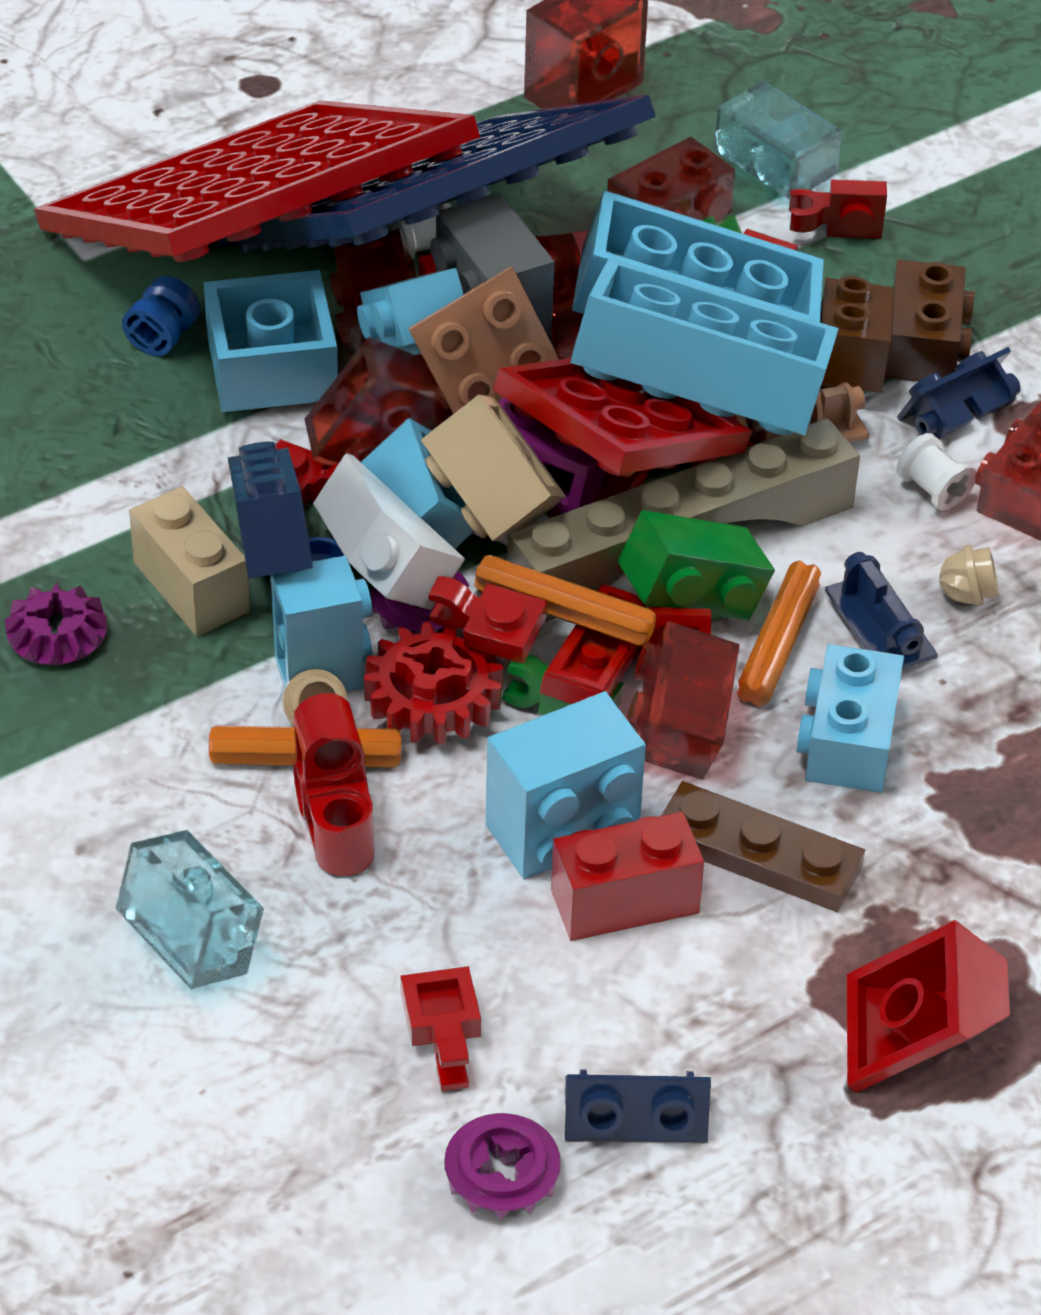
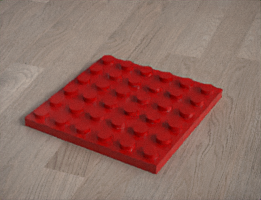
[33,100,480,262]

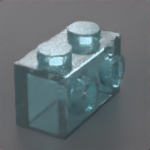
[714,81,842,199]
[115,830,264,989]

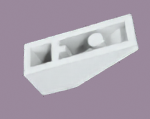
[313,453,465,610]

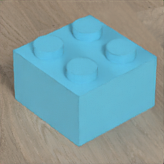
[204,270,338,413]
[485,691,646,879]

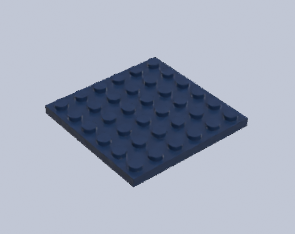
[217,94,656,253]

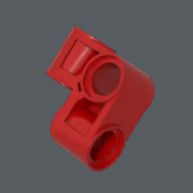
[293,693,375,876]

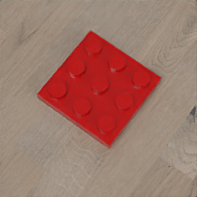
[493,358,751,477]

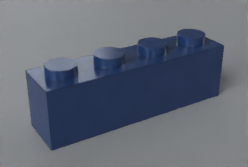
[227,441,313,579]

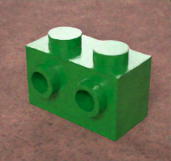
[617,510,775,621]

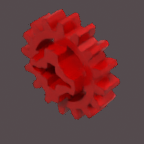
[364,622,503,745]

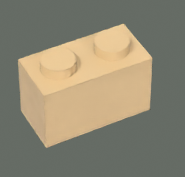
[421,395,566,541]
[129,486,250,637]

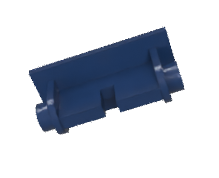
[897,347,1021,439]
[825,552,938,669]
[565,1069,711,1143]

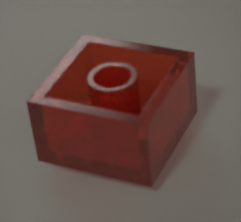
[524,0,648,109]

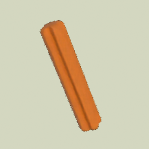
[474,555,656,646]
[737,560,821,707]
[208,725,402,768]

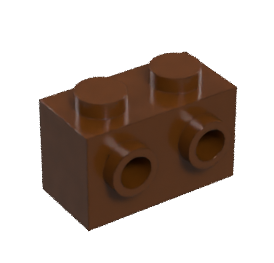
[885,259,975,382]
[820,276,894,393]

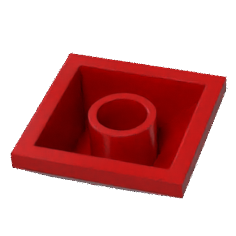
[847,920,1010,1093]

